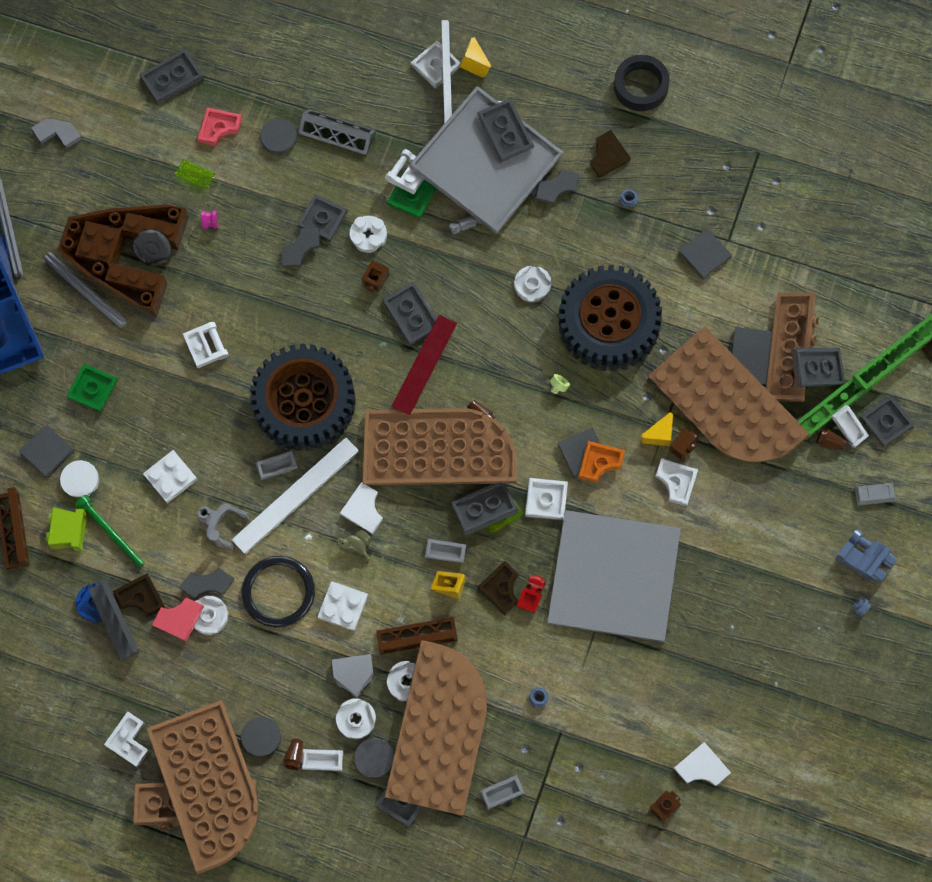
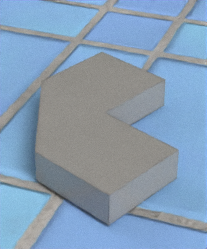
[31,119,82,148]

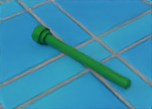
[75,495,144,568]

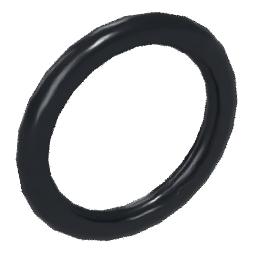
[242,556,315,628]

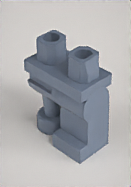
[836,529,898,583]

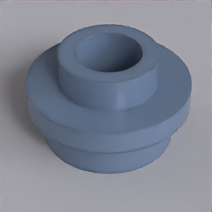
[620,189,638,208]
[852,598,871,617]
[529,688,549,708]

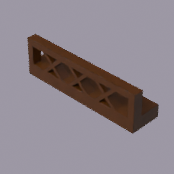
[0,487,30,570]
[376,617,458,655]

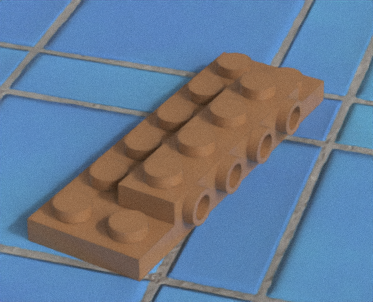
[766,292,819,402]
[133,779,257,831]

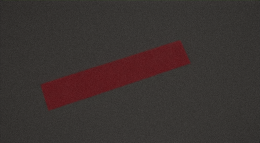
[391,315,457,415]

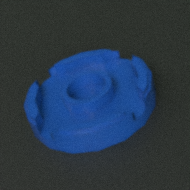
[76,583,115,623]

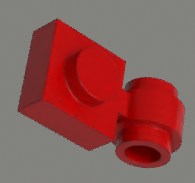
[517,575,546,614]

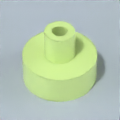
[550,374,570,394]

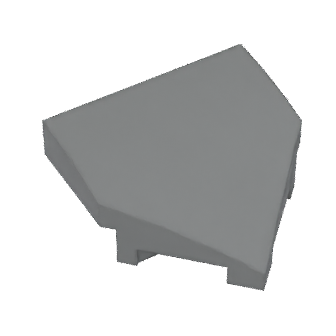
[332,654,374,698]

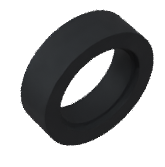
[614,55,669,111]

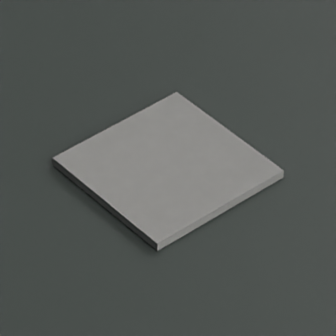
[409,86,564,234]
[547,510,681,643]

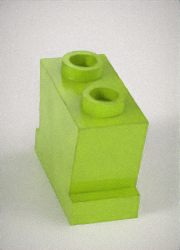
[46,507,88,552]

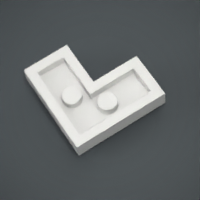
[104,712,149,768]

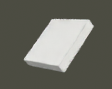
[411,41,460,89]
[525,478,568,521]

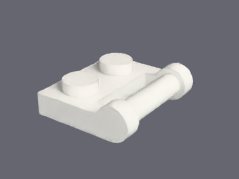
[385,149,424,194]
[183,322,229,368]

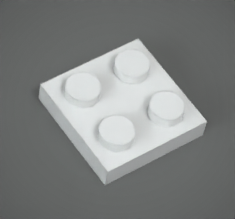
[143,450,197,504]
[318,581,368,632]

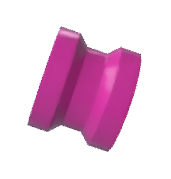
[201,210,218,230]

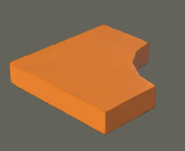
[578,441,625,483]

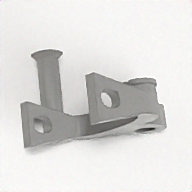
[198,504,250,551]

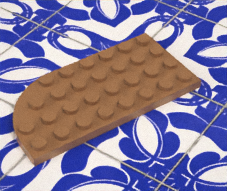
[648,326,809,463]
[363,408,517,486]
[384,640,487,816]
[147,700,258,875]

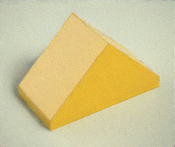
[459,37,491,78]
[640,412,673,446]
[430,571,466,600]

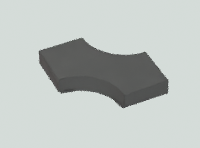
[535,169,579,205]
[282,228,320,267]
[180,567,235,600]

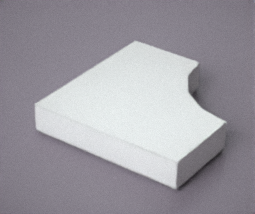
[655,458,698,507]
[340,482,383,535]
[674,742,731,787]

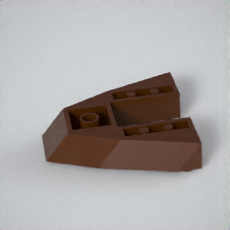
[57,204,189,317]

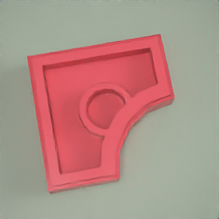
[197,108,243,146]
[152,597,204,642]

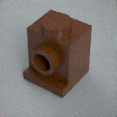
[362,260,390,292]
[669,428,698,462]
[649,790,681,824]

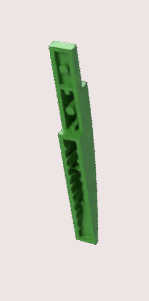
[798,314,932,440]

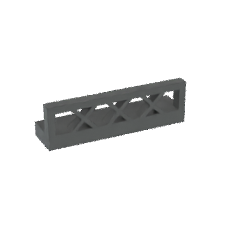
[298,109,376,155]
[88,579,139,661]

